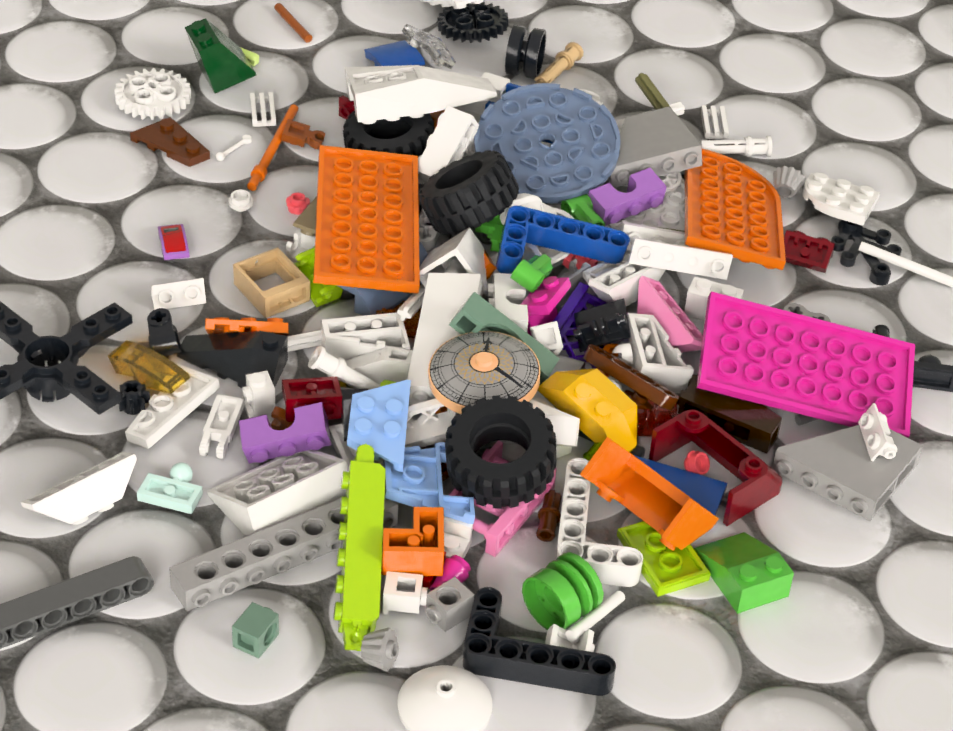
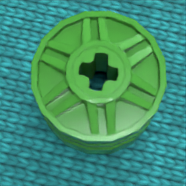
[522,552,604,630]

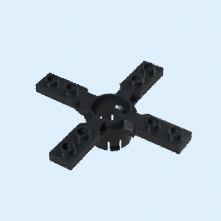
[0,301,133,415]

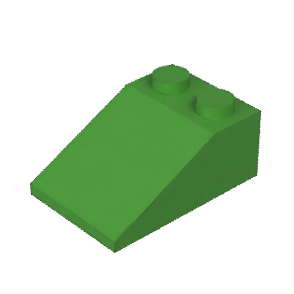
[694,532,794,614]

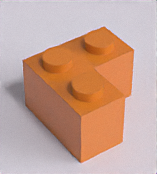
[382,507,444,576]

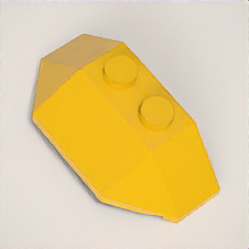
[537,368,637,452]

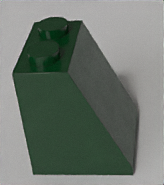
[185,18,256,93]

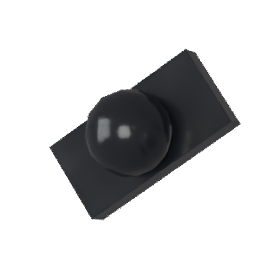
[913,354,953,392]

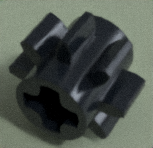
[118,380,150,415]

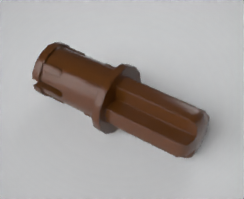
[536,490,562,542]

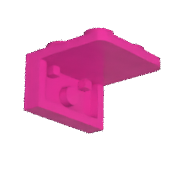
[520,276,571,336]

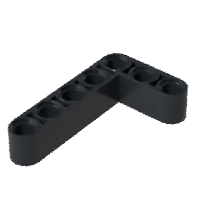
[463,587,616,696]

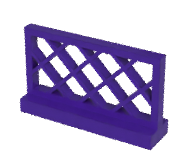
[552,282,628,369]

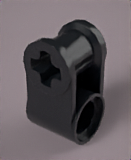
[147,308,182,359]

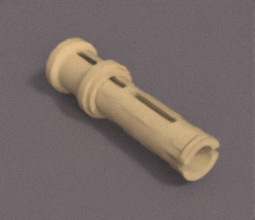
[534,42,584,84]

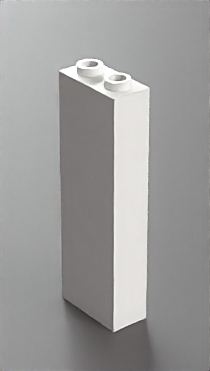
[407,273,483,405]

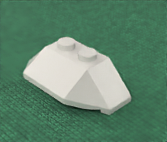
[582,253,666,306]
[21,452,137,525]

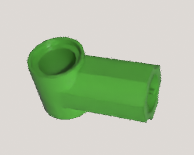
[561,194,605,227]
[510,254,553,293]

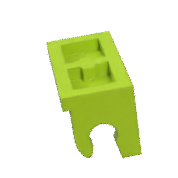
[294,246,343,307]

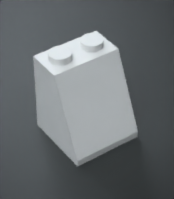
[419,227,487,292]

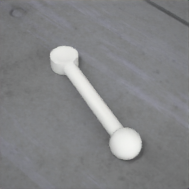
[216,135,252,161]

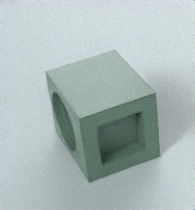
[232,602,279,659]

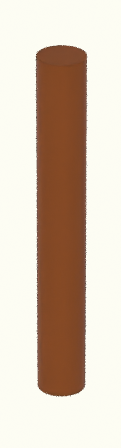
[274,3,312,43]

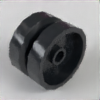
[505,25,546,79]

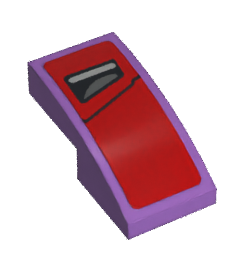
[158,224,190,260]

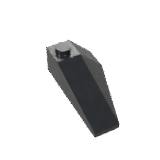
[177,331,288,388]

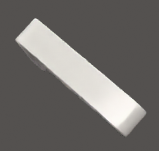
[556,458,643,587]

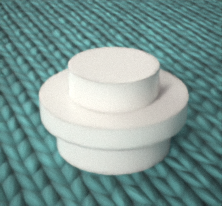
[228,189,253,212]

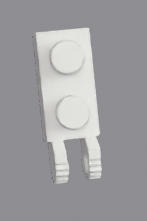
[199,394,245,459]

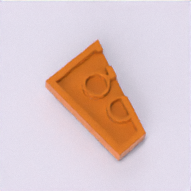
[205,317,289,336]

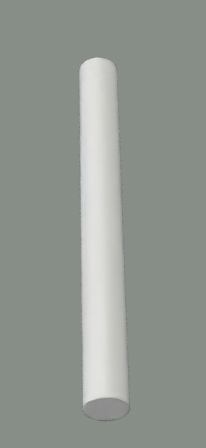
[858,241,953,288]

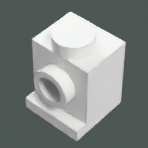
[241,371,275,418]
[383,571,428,615]

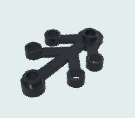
[831,220,902,286]

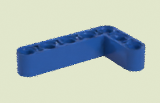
[496,206,630,274]

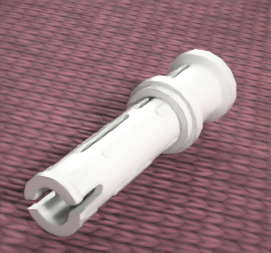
[700,136,772,157]
[308,346,380,390]

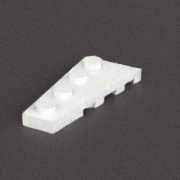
[125,364,220,449]

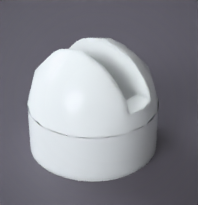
[612,343,633,365]

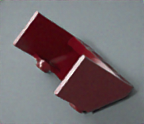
[649,410,782,526]

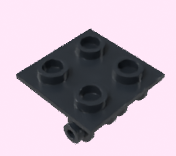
[573,298,631,352]

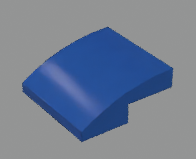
[364,40,425,66]

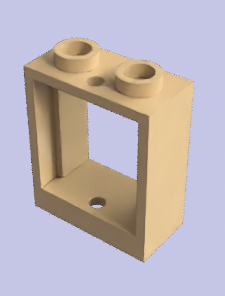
[233,247,310,319]

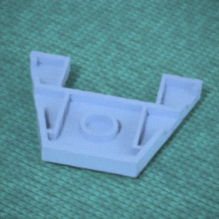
[383,442,475,524]

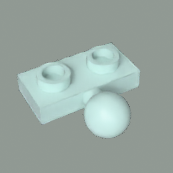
[137,462,203,514]

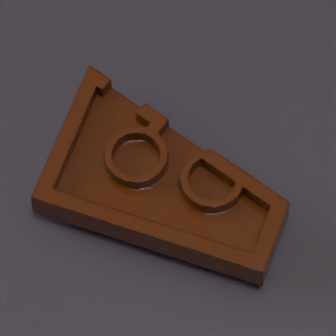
[130,117,210,167]

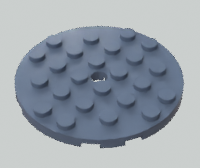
[474,83,621,204]

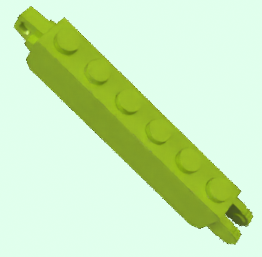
[333,444,386,651]

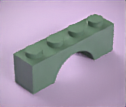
[449,291,560,385]

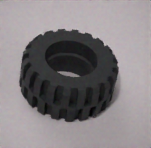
[343,111,435,157]
[419,150,519,235]
[445,395,556,509]

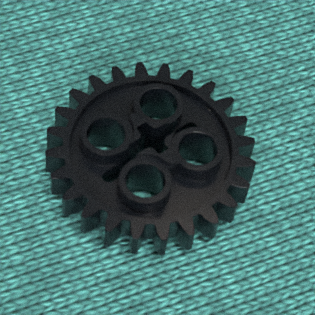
[437,2,508,43]

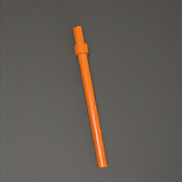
[247,104,299,191]

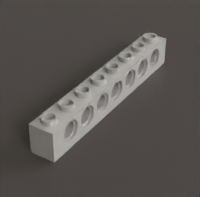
[169,496,398,612]

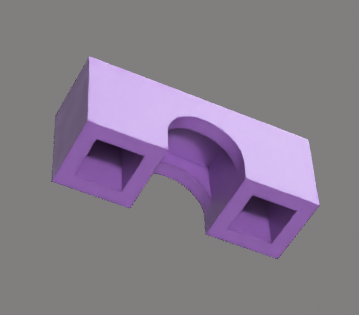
[588,168,667,226]
[239,402,332,464]

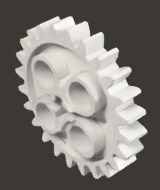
[115,68,191,120]

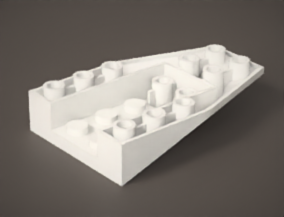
[344,65,497,124]

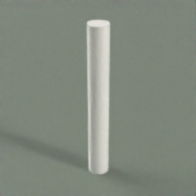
[566,591,625,642]

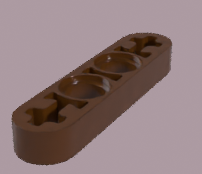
[583,344,679,410]

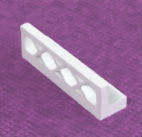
[349,398,456,462]

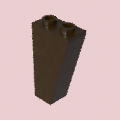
[676,374,782,454]

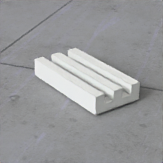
[250,92,276,127]
[701,105,729,140]

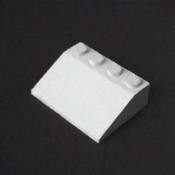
[207,450,348,536]

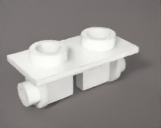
[150,278,206,310]
[858,403,897,461]

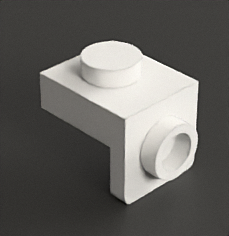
[545,624,595,652]

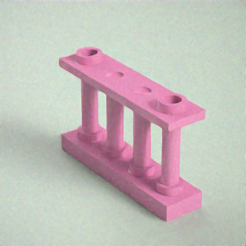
[449,441,557,557]

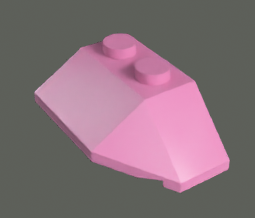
[637,276,703,353]

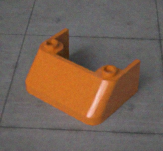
[580,437,719,551]

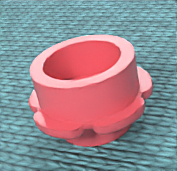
[286,192,310,215]
[684,450,710,475]

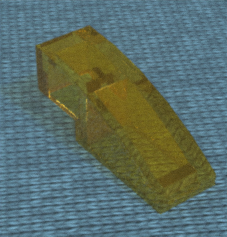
[108,340,190,394]

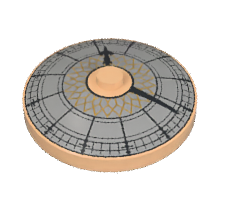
[428,331,540,414]

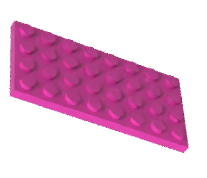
[697,291,915,438]

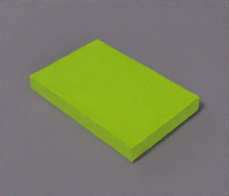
[617,521,711,597]

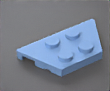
[347,380,411,472]

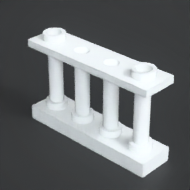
[620,221,733,280]

